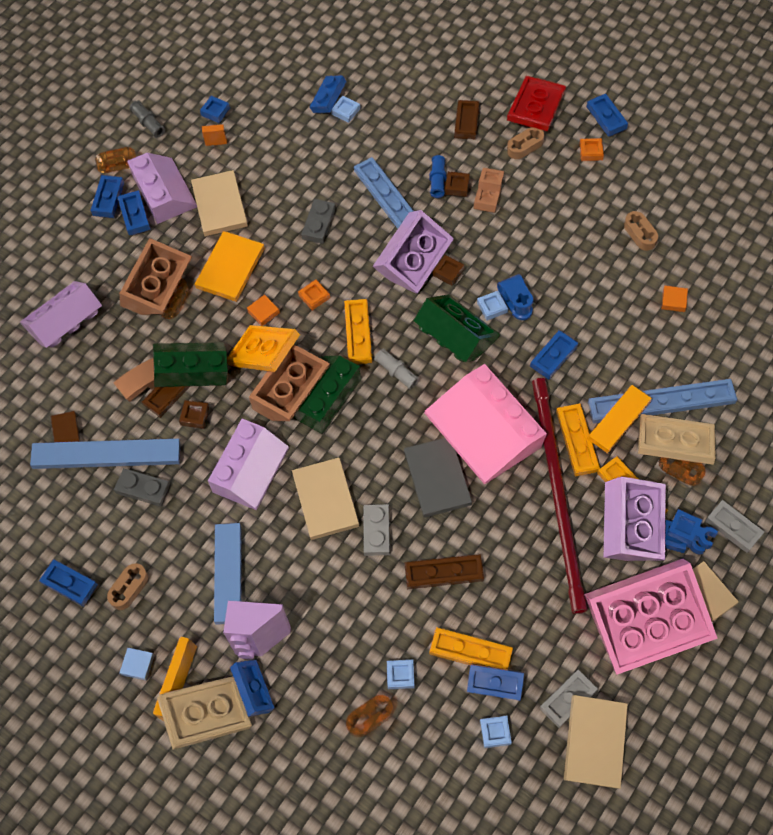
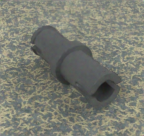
[129,100,165,138]

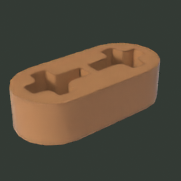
[507,127,544,159]
[624,211,658,251]
[107,563,148,610]

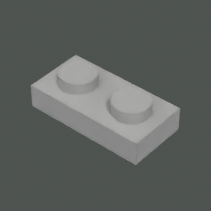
[706,500,764,553]
[364,504,390,556]
[540,670,598,728]

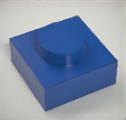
[200,96,230,123]

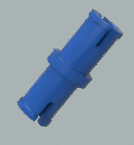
[429,155,447,198]

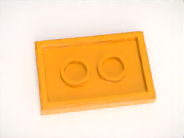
[194,231,265,302]
[227,325,300,372]

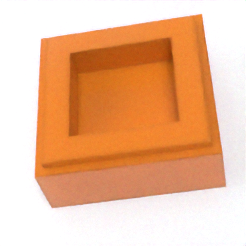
[202,124,227,146]
[579,138,604,161]
[298,279,330,311]
[661,285,688,312]
[247,294,280,326]

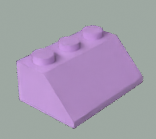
[127,153,197,224]
[372,210,454,293]
[20,281,102,348]
[208,419,289,510]
[604,476,666,561]
[223,601,291,659]

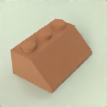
[119,238,192,315]
[249,344,330,422]

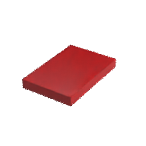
[507,76,566,131]

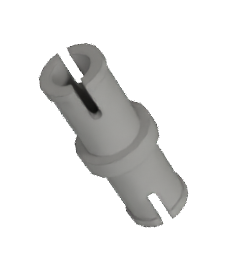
[374,348,420,390]

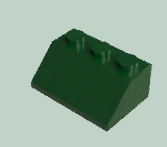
[413,294,501,362]
[153,342,228,387]
[293,355,361,434]

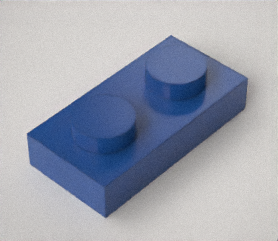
[310,75,346,113]
[586,94,628,137]
[90,175,124,218]
[117,190,150,236]
[530,330,578,380]
[39,559,98,607]
[230,660,275,717]
[467,664,524,701]

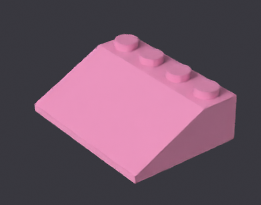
[424,364,547,485]
[584,559,718,675]

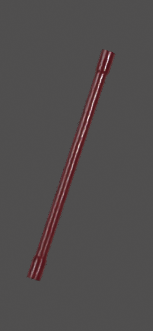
[532,378,588,614]

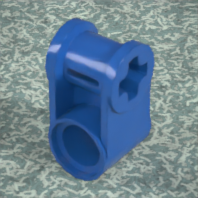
[497,274,533,320]

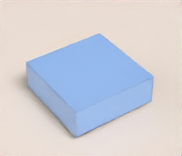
[331,95,360,123]
[477,291,508,321]
[120,648,154,681]
[387,660,414,689]
[480,716,512,748]

